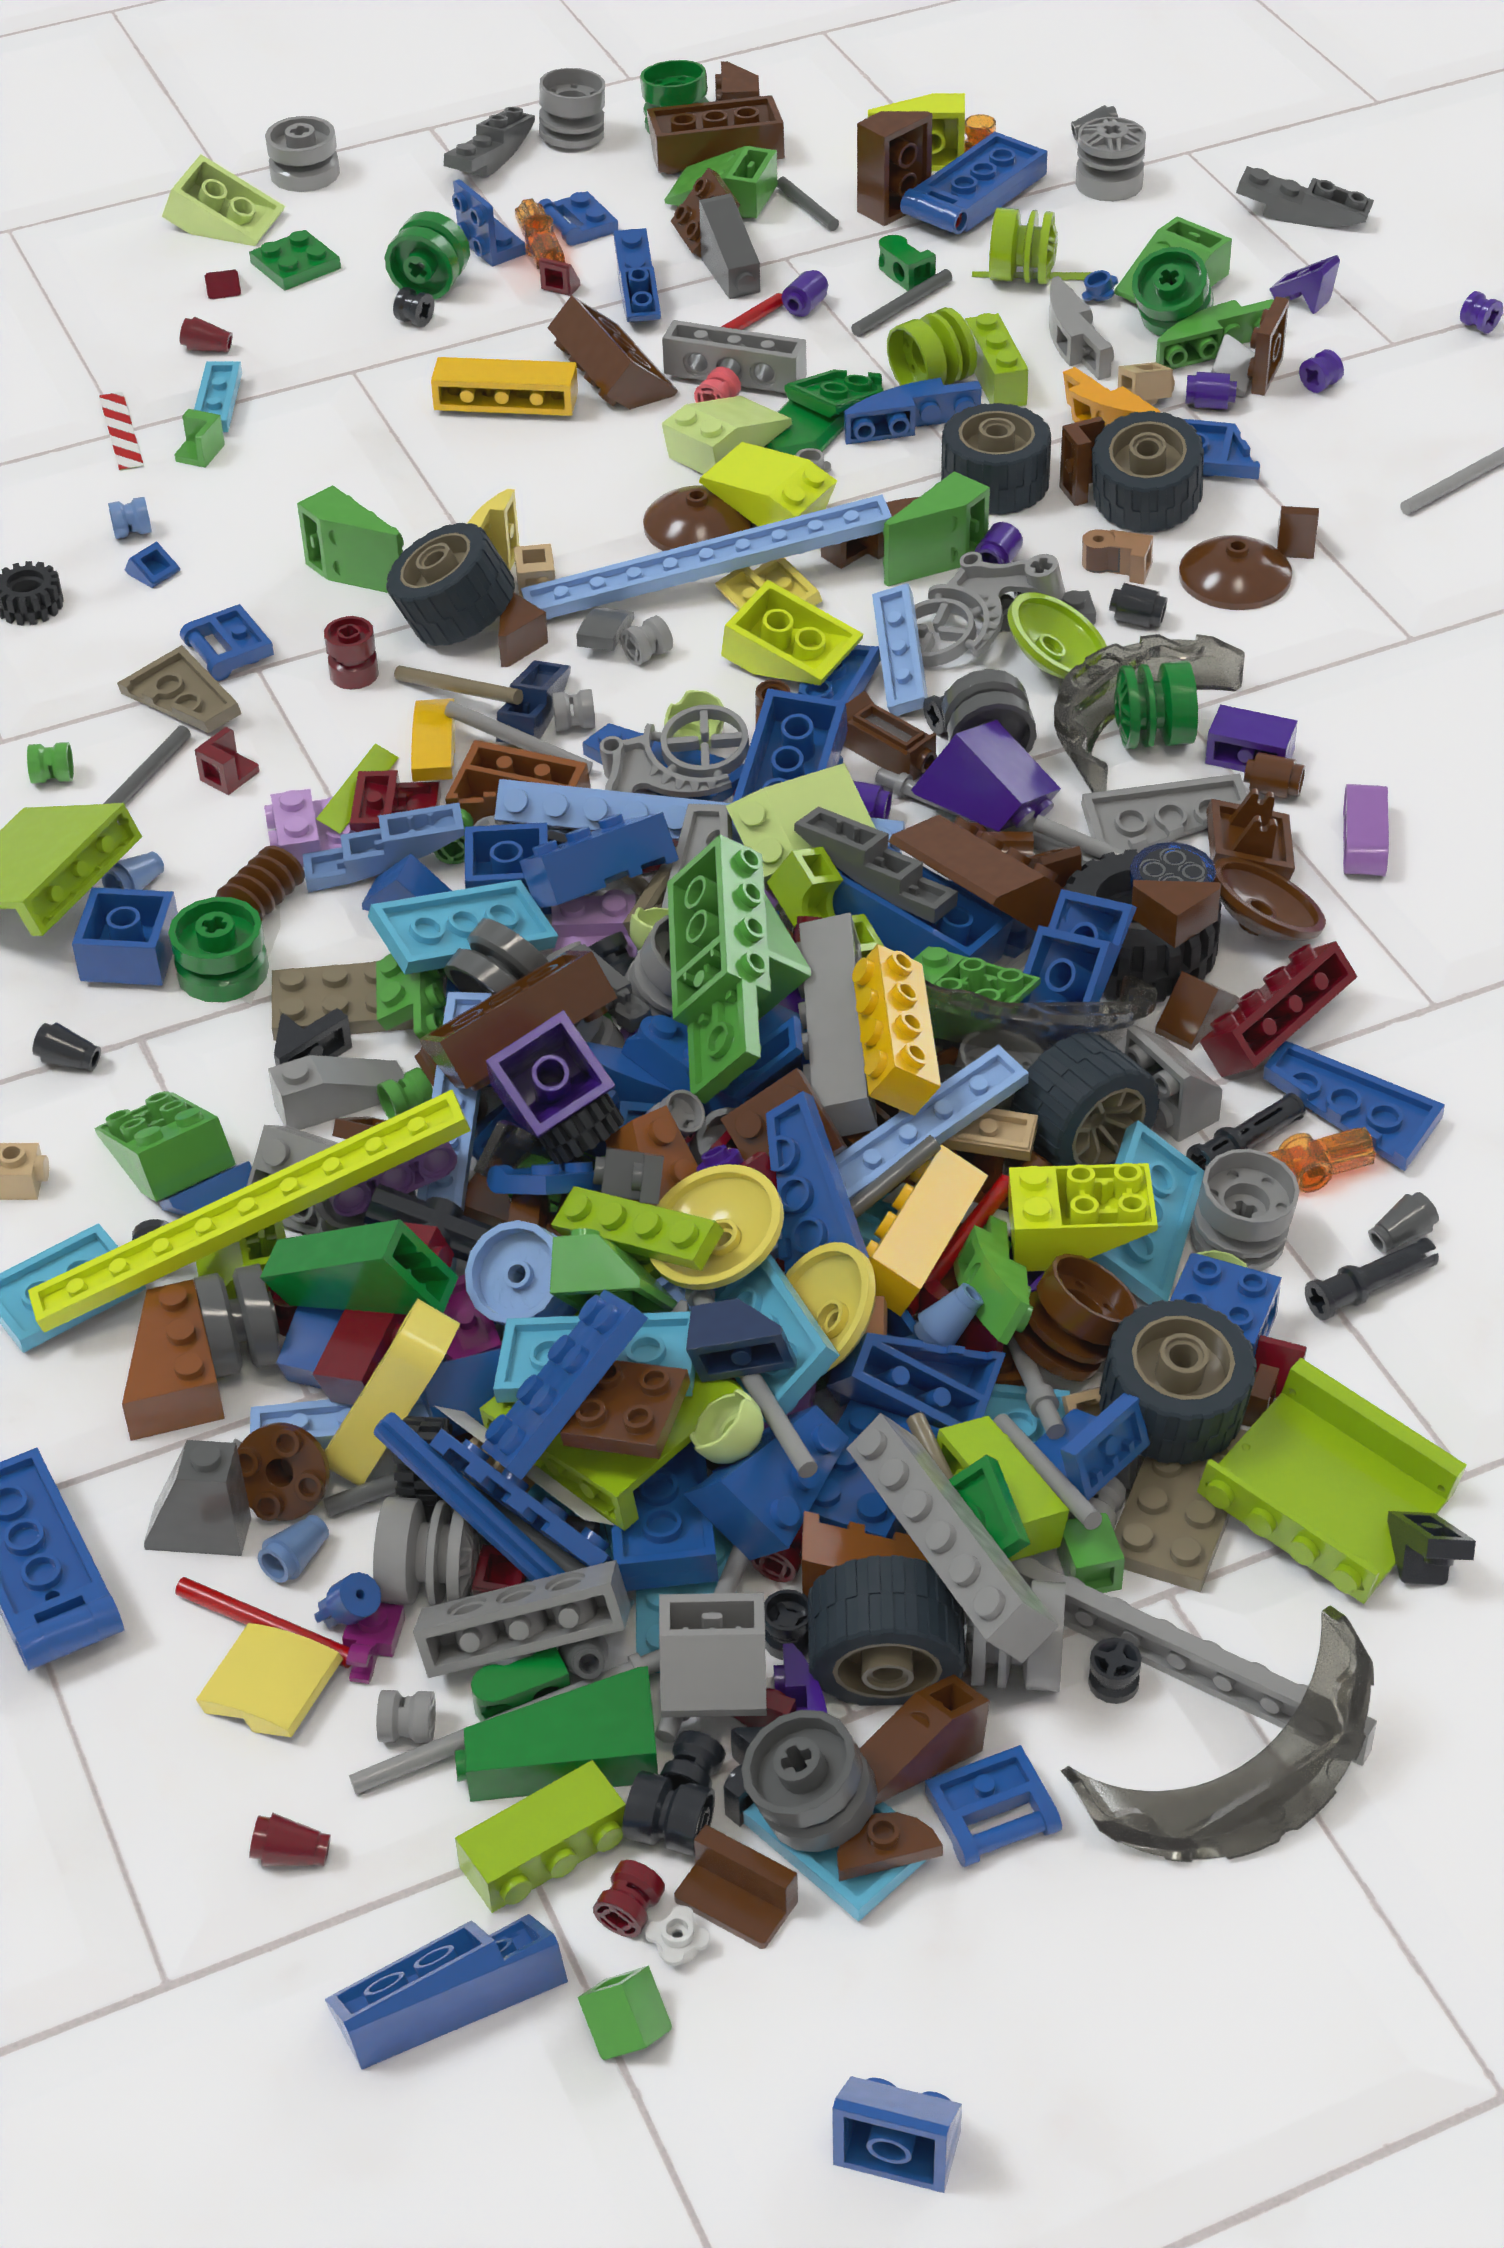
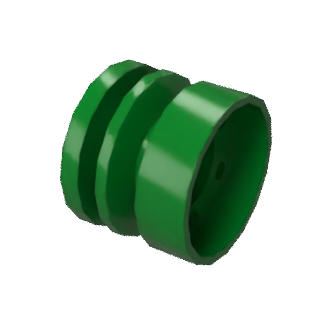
[640,60,709,134]
[1114,661,1198,749]

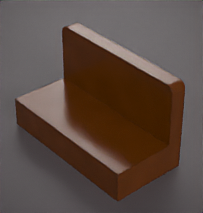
[1059,417,1105,506]
[674,1824,798,1949]

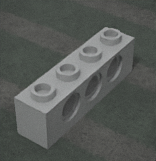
[662,320,807,394]
[413,1560,631,1678]

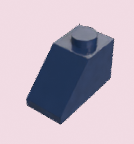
[686,1298,797,1383]

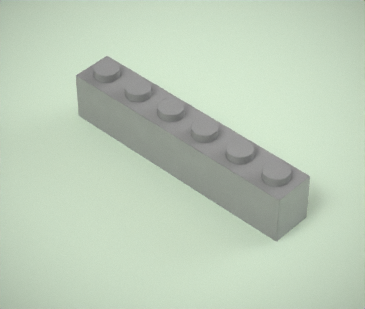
[795,913,878,1137]
[846,1413,1059,1663]

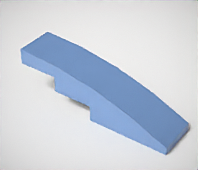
[302,803,465,893]

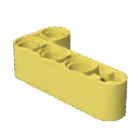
[325,1299,460,1486]

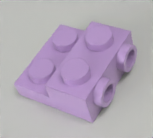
[264,789,355,867]
[552,889,637,957]

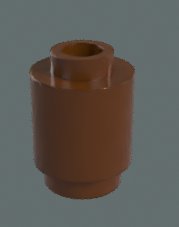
[1243,752,1306,799]

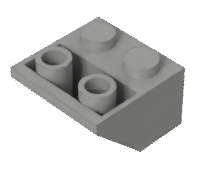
[1124,1025,1223,1142]
[247,1124,338,1234]
[659,1592,767,1718]

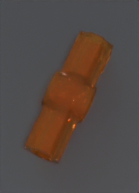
[514,198,565,269]
[1268,1127,1376,1193]

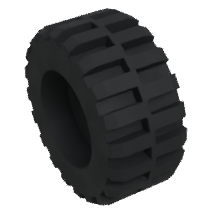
[1063,849,1222,1004]

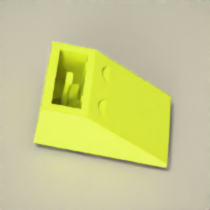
[1008,1163,1158,1271]

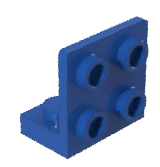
[452,179,526,267]
[1170,1253,1282,1358]
[1034,1393,1150,1500]

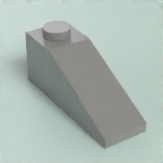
[268,1055,404,1130]

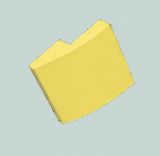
[467,489,520,570]
[715,558,822,610]
[196,1623,343,1737]

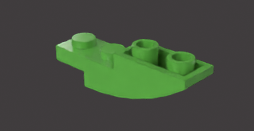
[1156,299,1274,369]
[953,1215,1033,1345]

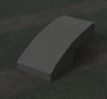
[576,607,635,651]

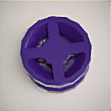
[1460,291,1503,334]
[1299,349,1344,393]

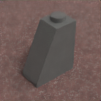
[699,193,761,299]
[144,1440,252,1556]

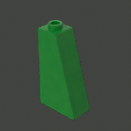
[260,1219,459,1315]
[455,1666,658,1802]

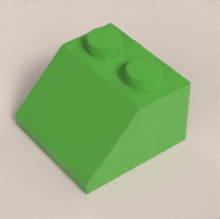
[550,1228,678,1313]

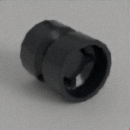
[622,1770,715,1857]

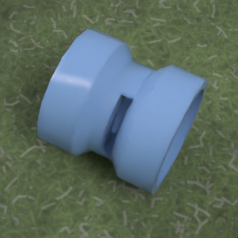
[108,497,152,539]

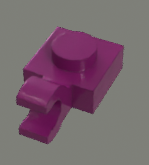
[342,1603,406,1684]

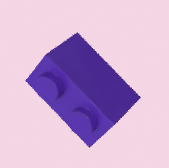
[1205,704,1298,772]

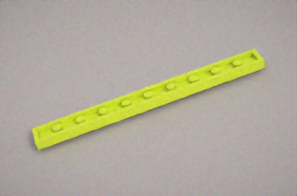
[28,1090,471,1333]

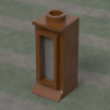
[843,691,937,781]

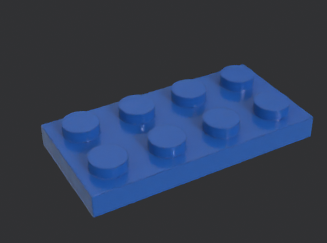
[481,1289,648,1481]

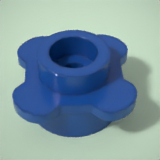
[1082,270,1118,302]

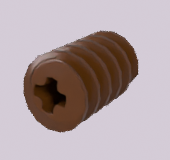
[215,846,305,922]

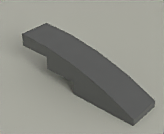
[794,806,958,924]

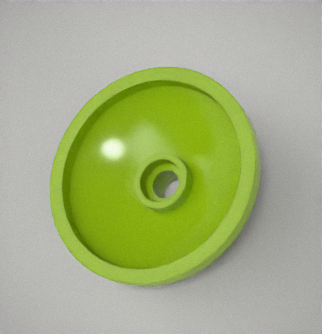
[1008,592,1110,682]

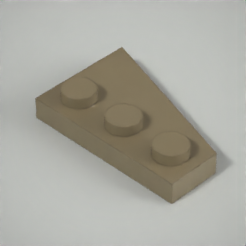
[117,645,242,733]

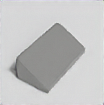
[1211,334,1255,397]

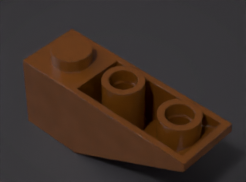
[860,1674,990,1806]

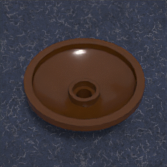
[643,485,753,551]
[1179,535,1292,610]
[1210,857,1326,941]

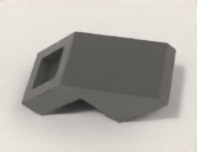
[593,1147,664,1204]

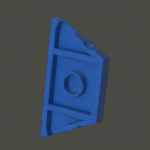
[1184,419,1260,480]

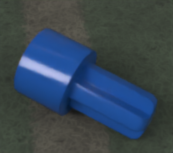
[314,1572,381,1629]

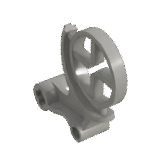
[915,552,1065,667]
[600,705,749,797]

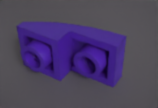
[773,1643,828,1713]

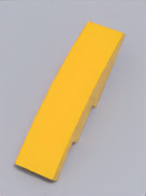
[411,698,455,782]

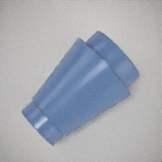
[102,851,164,890]
[914,1283,984,1346]
[258,1515,329,1583]

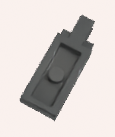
[569,944,652,1033]

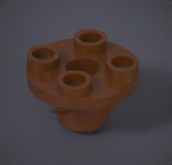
[238,1422,330,1521]

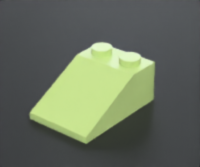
[162,154,285,246]
[661,396,792,474]
[726,763,876,892]

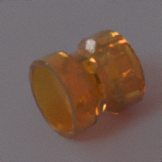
[964,114,996,153]

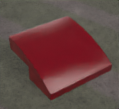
[350,770,442,832]

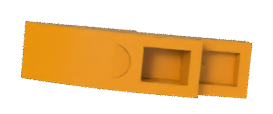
[1063,367,1161,426]

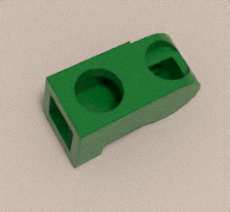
[878,235,936,291]
[471,1647,570,1721]

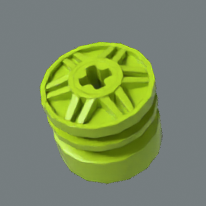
[989,207,1058,285]
[887,307,977,386]

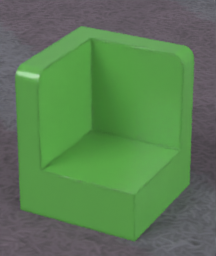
[174,409,225,468]
[1057,1513,1125,1593]
[577,1965,672,2060]

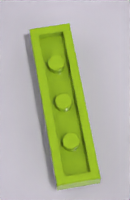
[551,1186,724,1271]

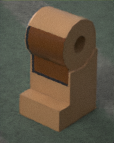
[1082,529,1153,585]

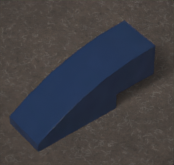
[496,660,571,744]

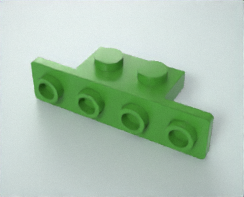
[376,953,446,1039]

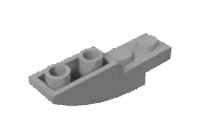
[1049,276,1114,380]

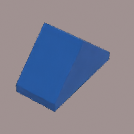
[362,853,452,911]

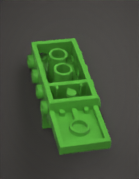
[667,834,811,1104]

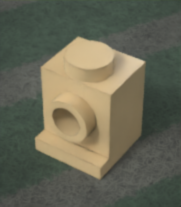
[1118,362,1175,405]
[514,543,555,598]
[0,1143,50,1200]

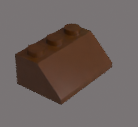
[857,111,932,226]

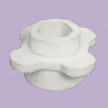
[645,1905,710,1966]

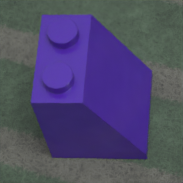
[911,720,1061,832]
[486,1010,615,1138]

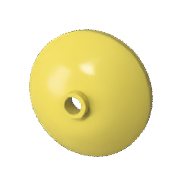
[650,1164,784,1290]
[785,1242,876,1372]

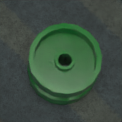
[384,211,470,300]
[1132,247,1214,336]
[168,897,269,1003]

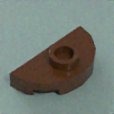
[837,1812,943,1881]

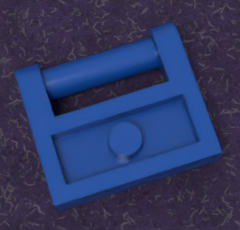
[536,191,618,246]
[180,604,274,681]
[487,1161,602,1195]
[925,1745,1062,1867]

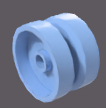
[465,1220,578,1325]

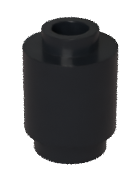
[1109,583,1168,629]

